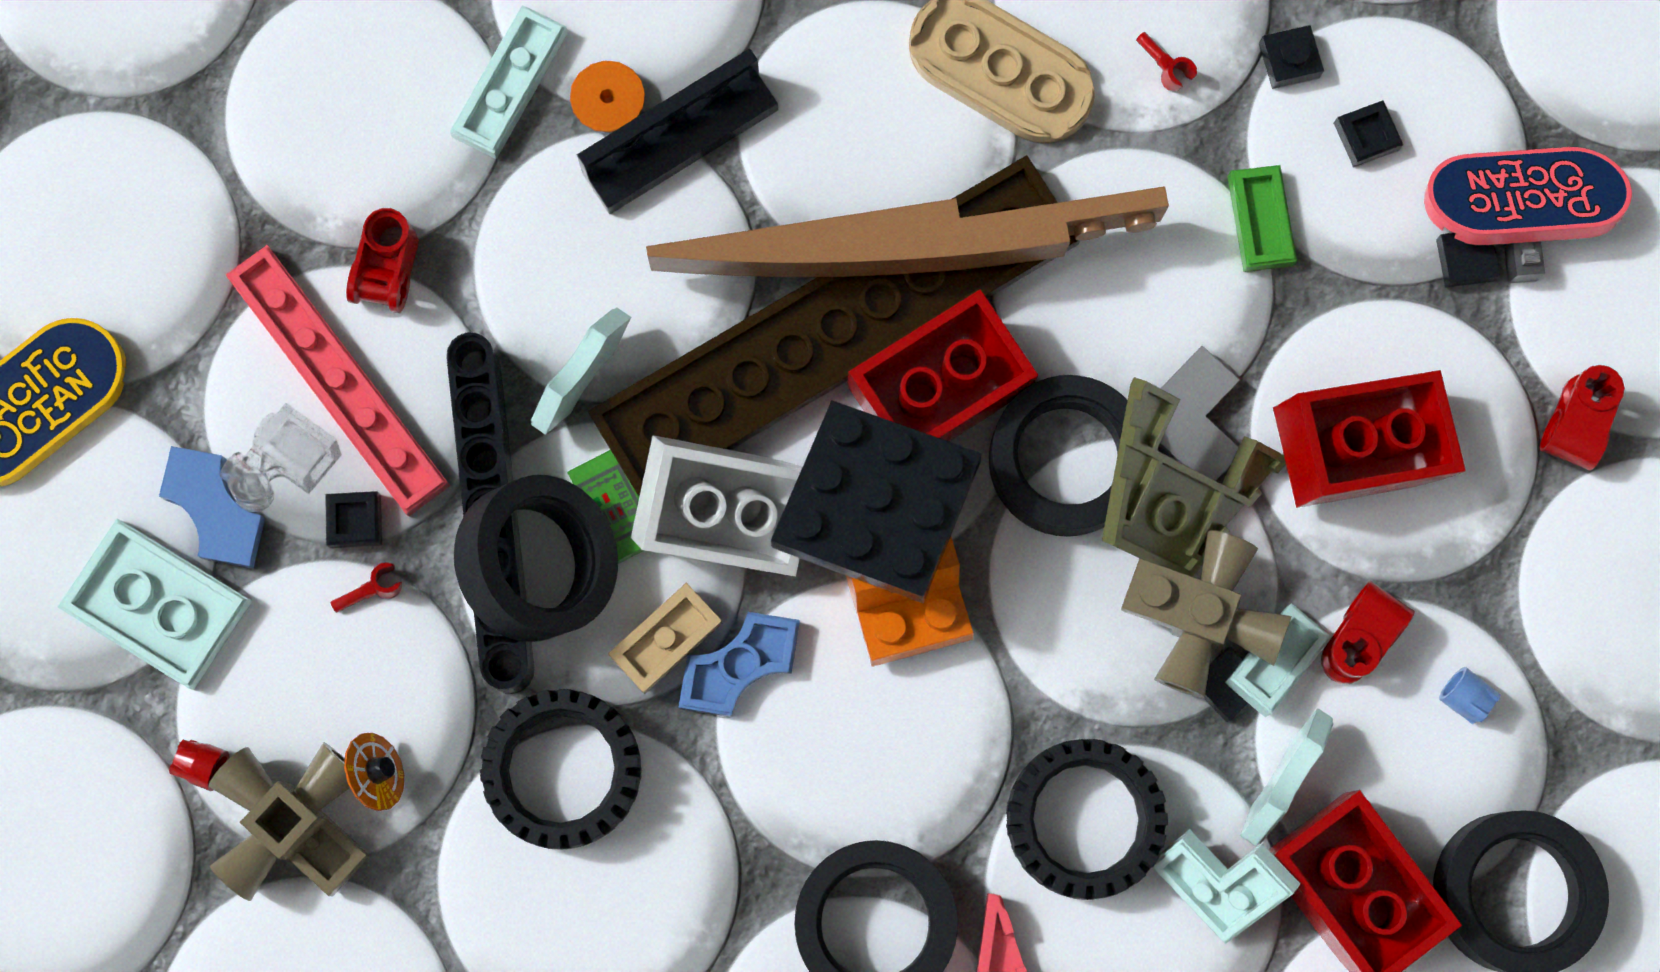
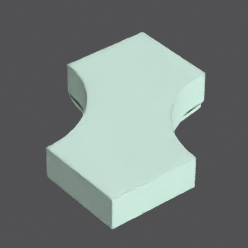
[531,307,631,435]
[1240,708,1334,846]

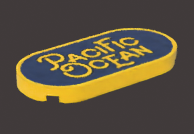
[0,318,127,487]

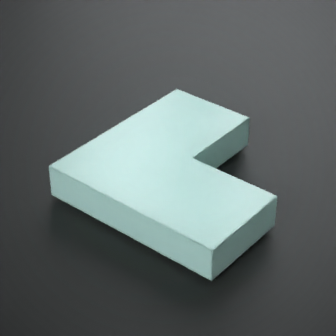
[1153,829,1301,944]

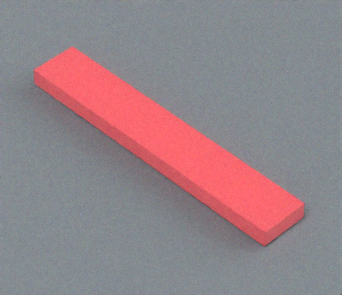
[226,245,451,517]

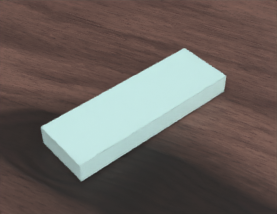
[450,5,568,159]

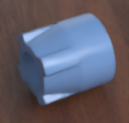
[1439,667,1501,724]

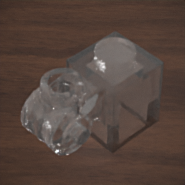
[220,403,342,512]

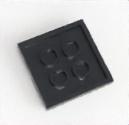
[771,400,982,604]

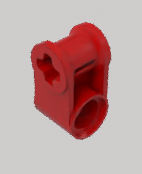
[346,208,418,313]
[1540,365,1625,470]
[1321,581,1415,684]

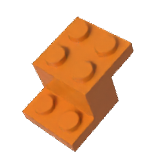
[846,537,974,667]

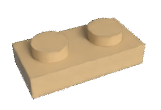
[608,582,723,694]

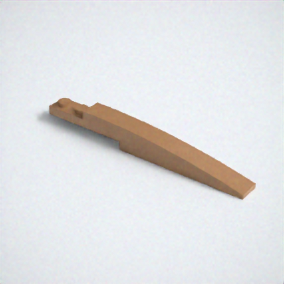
[646,186,1169,277]

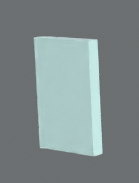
[57,518,252,690]

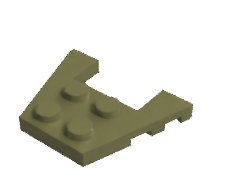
[1102,377,1286,577]

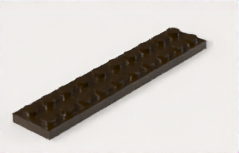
[588,155,1080,497]

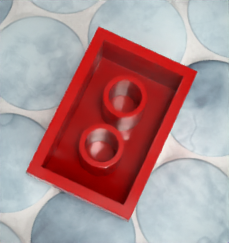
[847,289,1038,442]
[1273,370,1466,508]
[1268,790,1462,972]

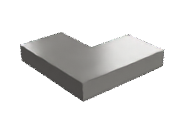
[1158,346,1240,481]

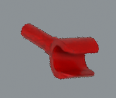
[1136,32,1197,91]
[330,562,402,613]

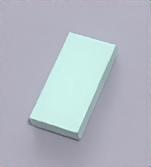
[1225,603,1332,718]

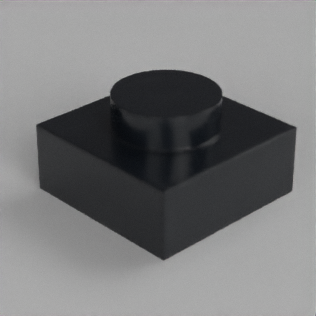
[1259,25,1324,89]

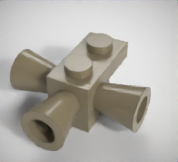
[1121,530,1292,698]
[209,742,370,901]

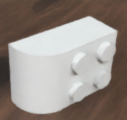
[631,435,802,577]

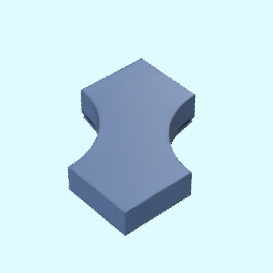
[159,446,265,569]
[679,612,800,717]

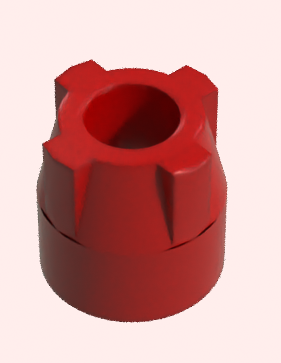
[169,739,230,791]

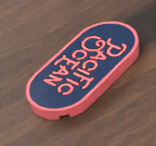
[1424,147,1632,245]

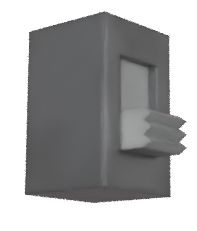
[1503,241,1545,283]

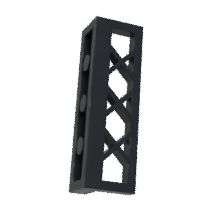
[576,48,778,215]

